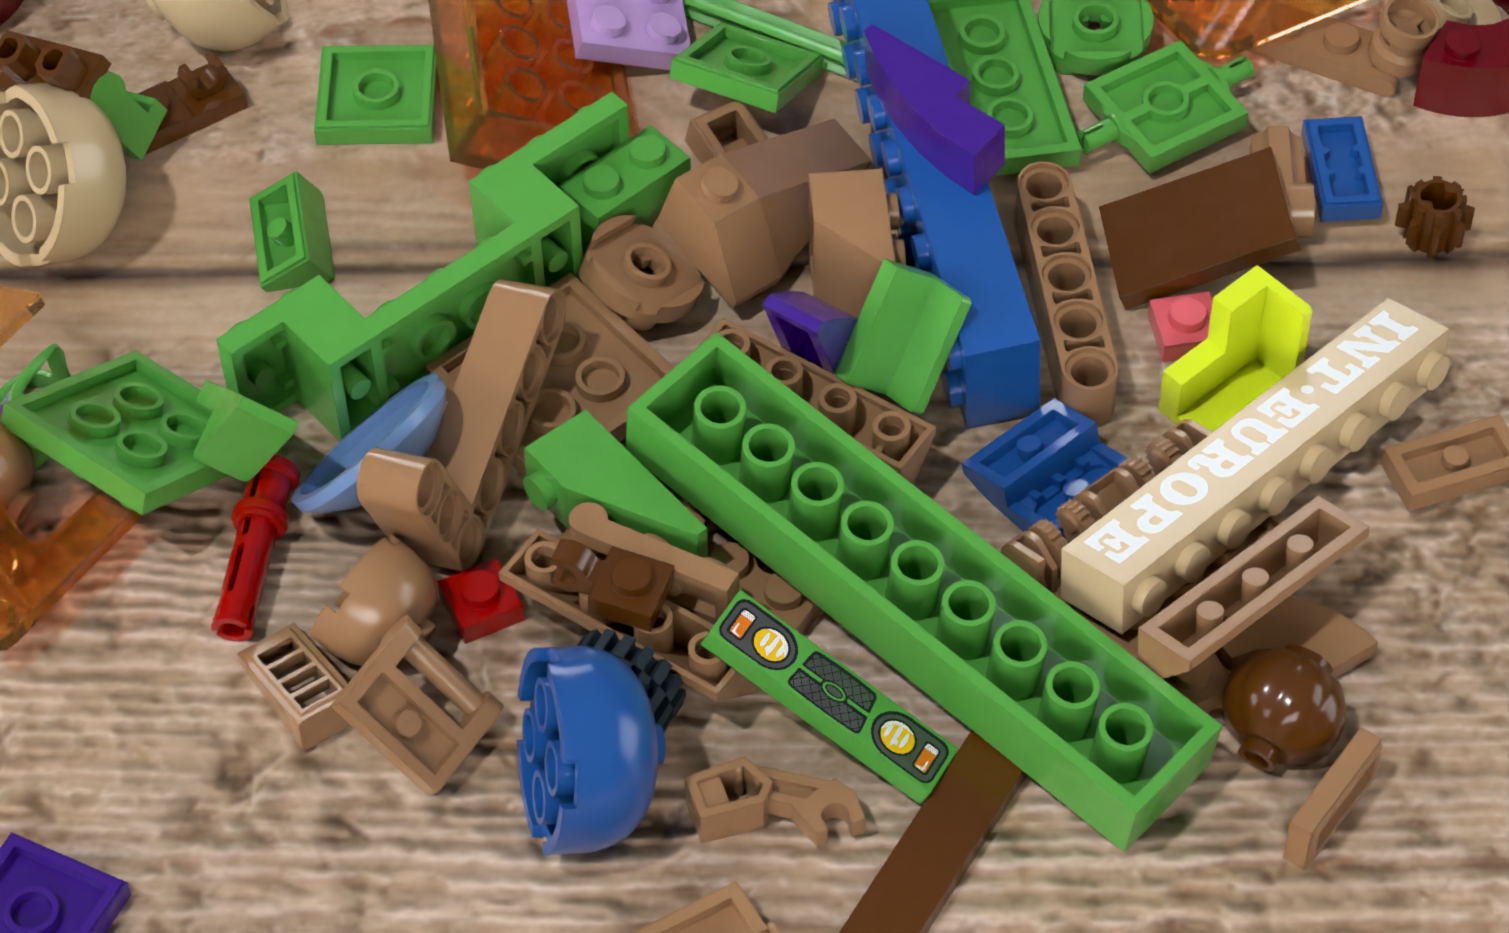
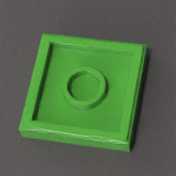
[669,22,824,113]
[314,45,439,145]

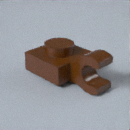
[551,539,675,632]

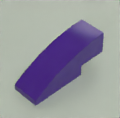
[864,23,1005,196]
[763,291,861,388]

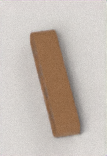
[1015,161,1118,427]

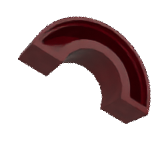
[1413,0,1509,117]

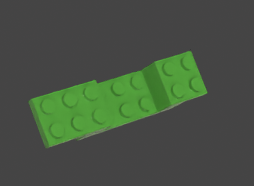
[216,92,630,441]

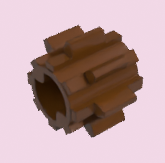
[1395,176,1475,257]

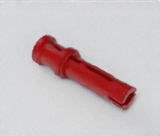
[211,455,301,642]

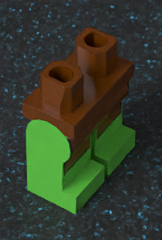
[0,30,167,161]

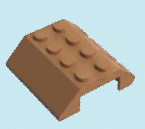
[1001,419,1370,679]

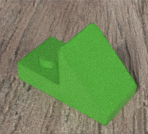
[193,380,299,481]

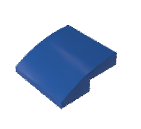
[961,398,1128,543]

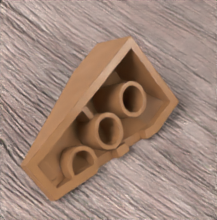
[657,118,872,309]

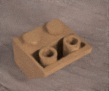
[808,169,906,318]

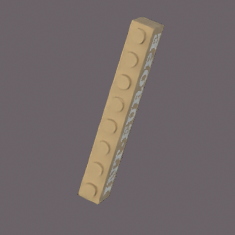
[1060,298,1450,634]

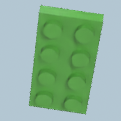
[928,0,1082,176]

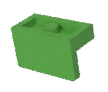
[834,259,971,414]

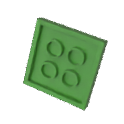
[1,350,229,515]

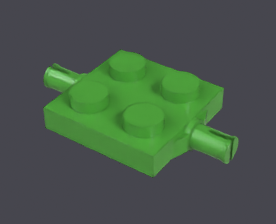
[1076,40,1254,174]

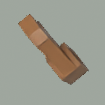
[684,756,866,847]

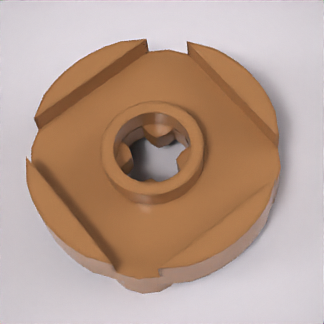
[579,215,705,331]

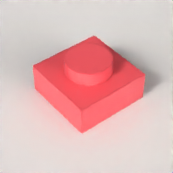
[1148,291,1212,362]

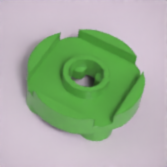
[1038,0,1154,76]

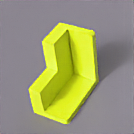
[1158,265,1313,432]

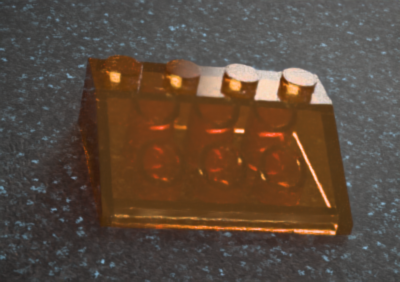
[428,0,637,169]

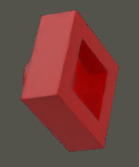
[437,558,525,644]

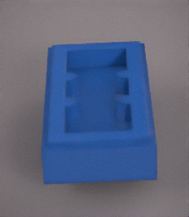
[1301,116,1383,222]

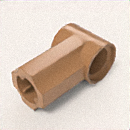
[1249,126,1315,238]

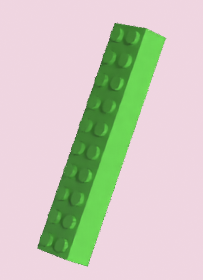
[626,332,1223,852]

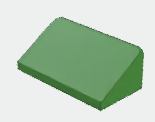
[249,171,335,292]

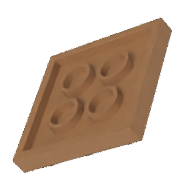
[425,272,674,477]

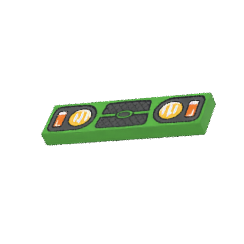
[701,590,958,805]

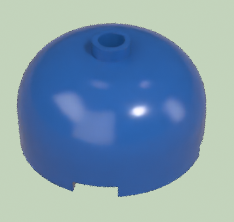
[517,646,665,856]

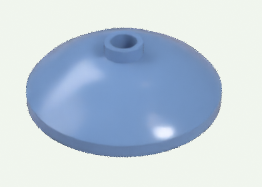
[291,373,447,514]

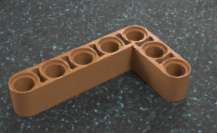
[356,279,566,571]

